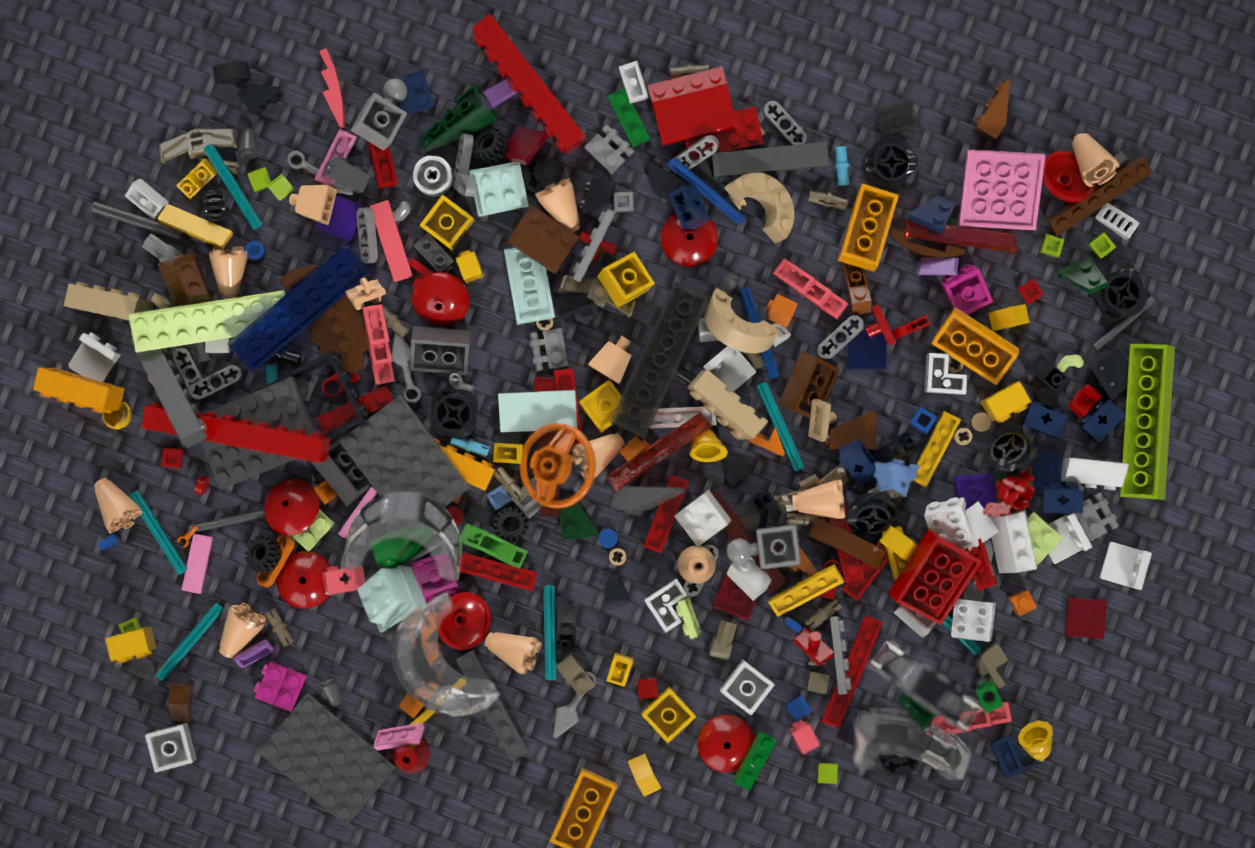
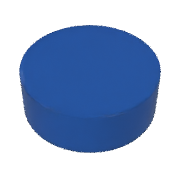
[245,240,265,260]
[599,529,618,548]
[783,617,803,633]

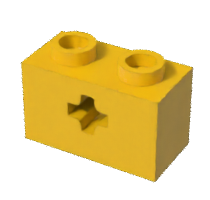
[456,250,484,283]

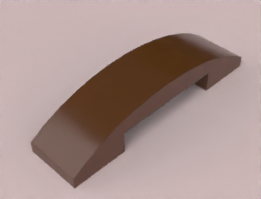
[888,229,965,258]
[808,518,885,569]

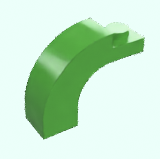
[458,523,528,568]

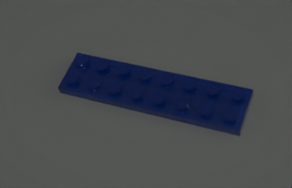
[227,244,371,372]

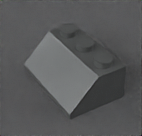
[410,326,471,375]
[311,435,372,506]

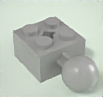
[351,79,407,151]
[727,525,800,569]

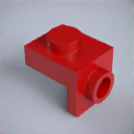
[1067,384,1102,418]

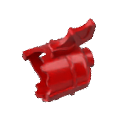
[983,465,1035,518]

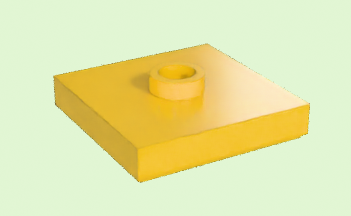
[578,379,632,433]

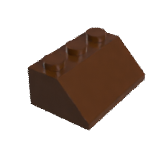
[507,205,579,274]
[158,252,214,307]
[778,352,840,419]

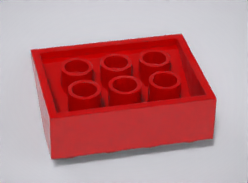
[648,66,737,146]
[888,529,982,625]

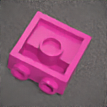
[941,265,993,315]
[411,551,460,603]
[254,661,307,712]

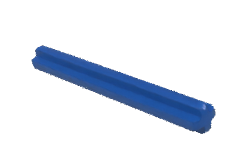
[667,158,746,225]
[740,287,779,379]

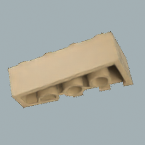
[64,282,154,321]
[687,369,768,440]

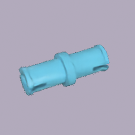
[834,146,850,186]
[450,437,490,458]

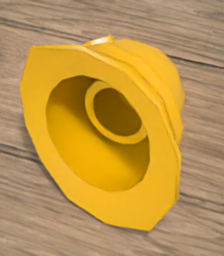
[689,426,728,462]
[1018,720,1053,762]

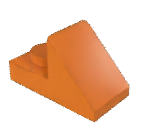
[747,428,785,456]

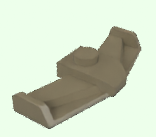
[159,128,237,164]
[558,275,636,318]
[773,464,850,514]

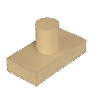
[808,399,837,442]

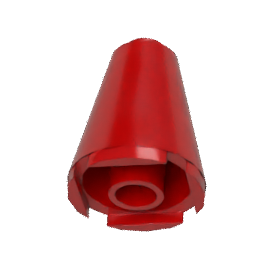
[392,738,430,773]

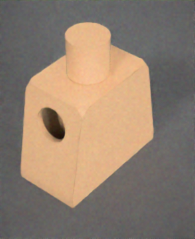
[289,185,337,225]
[588,336,631,384]

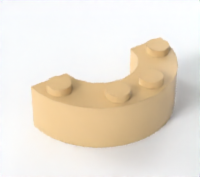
[724,173,794,243]
[704,288,780,353]

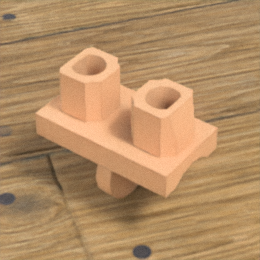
[346,278,386,310]

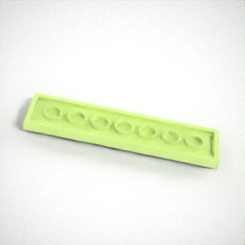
[129,290,290,352]

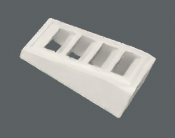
[1095,203,1140,240]

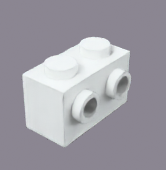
[727,557,772,601]

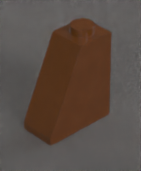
[825,411,877,450]

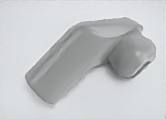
[392,201,411,221]
[449,373,474,394]

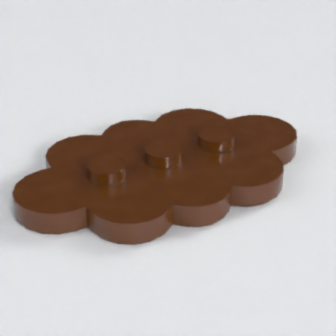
[304,284,368,374]

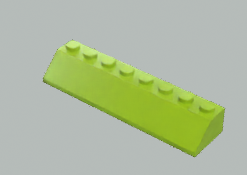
[1120,344,1175,500]

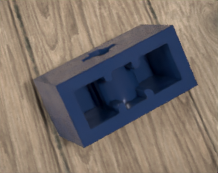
[669,185,710,229]
[1079,399,1126,443]
[1020,401,1068,438]
[839,439,877,485]
[1044,483,1084,513]

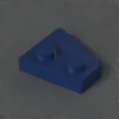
[400,70,435,116]
[908,195,956,234]
[990,735,1040,779]

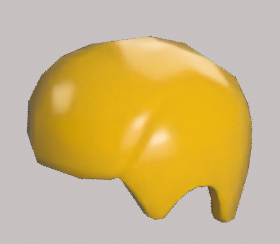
[102,402,132,429]

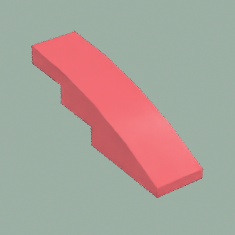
[319,48,345,129]
[370,200,413,282]
[773,258,849,320]
[362,304,395,386]
[931,702,1012,737]

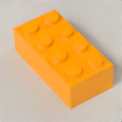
[838,184,899,272]
[931,307,1019,385]
[33,367,125,413]
[550,768,617,848]

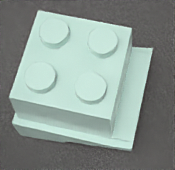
[468,162,529,217]
[357,565,426,632]

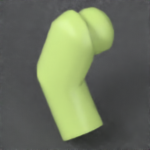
[1056,355,1084,373]

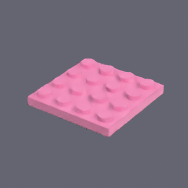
[959,150,1045,230]

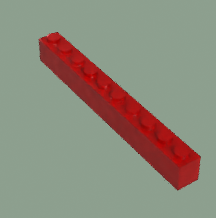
[142,402,330,463]

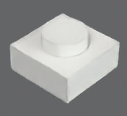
[772,323,791,347]

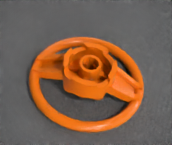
[519,423,596,508]

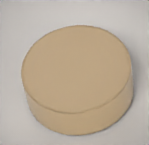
[151,293,171,309]
[971,413,991,432]

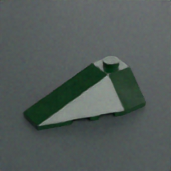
[420,84,497,152]

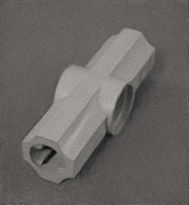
[142,234,183,262]

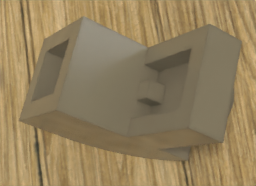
[976,643,1008,689]
[556,653,595,697]

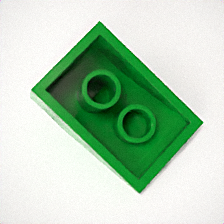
[369,522,432,569]

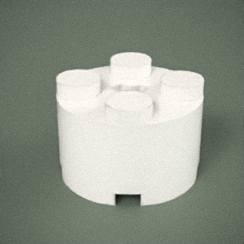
[413,156,453,197]

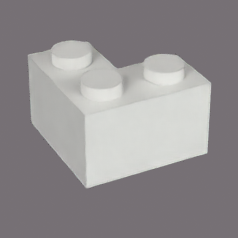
[924,353,967,395]
[644,578,687,633]

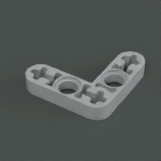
[453,134,477,197]
[173,348,243,400]

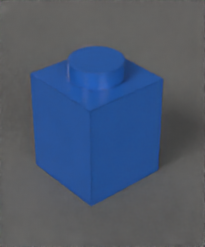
[908,407,937,434]

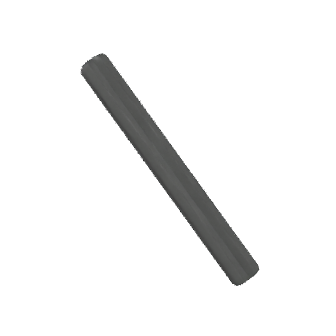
[91,202,183,240]

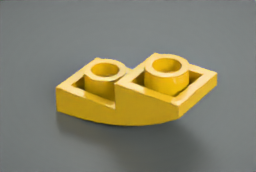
[176,158,218,199]

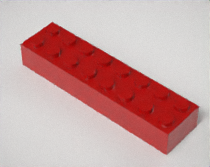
[472,14,586,155]

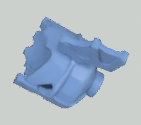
[874,459,920,497]

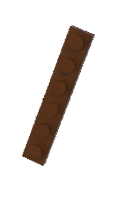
[1047,156,1152,236]

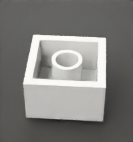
[675,490,732,547]
[720,660,775,715]
[145,723,197,773]

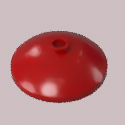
[1043,151,1095,202]
[661,213,718,267]
[412,272,470,327]
[264,478,320,536]
[276,551,331,609]
[437,592,491,650]
[698,715,755,773]

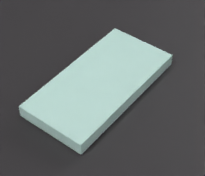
[504,247,555,325]
[498,390,578,432]

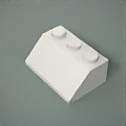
[1061,458,1128,490]
[989,509,1038,573]

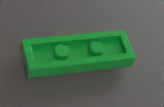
[607,88,650,148]
[732,731,777,791]

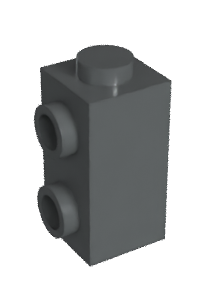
[323,156,370,193]
[414,233,455,273]

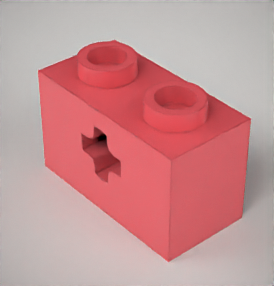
[322,562,365,595]
[790,719,820,754]

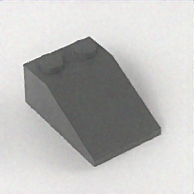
[617,487,685,514]

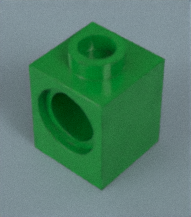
[976,681,1003,713]

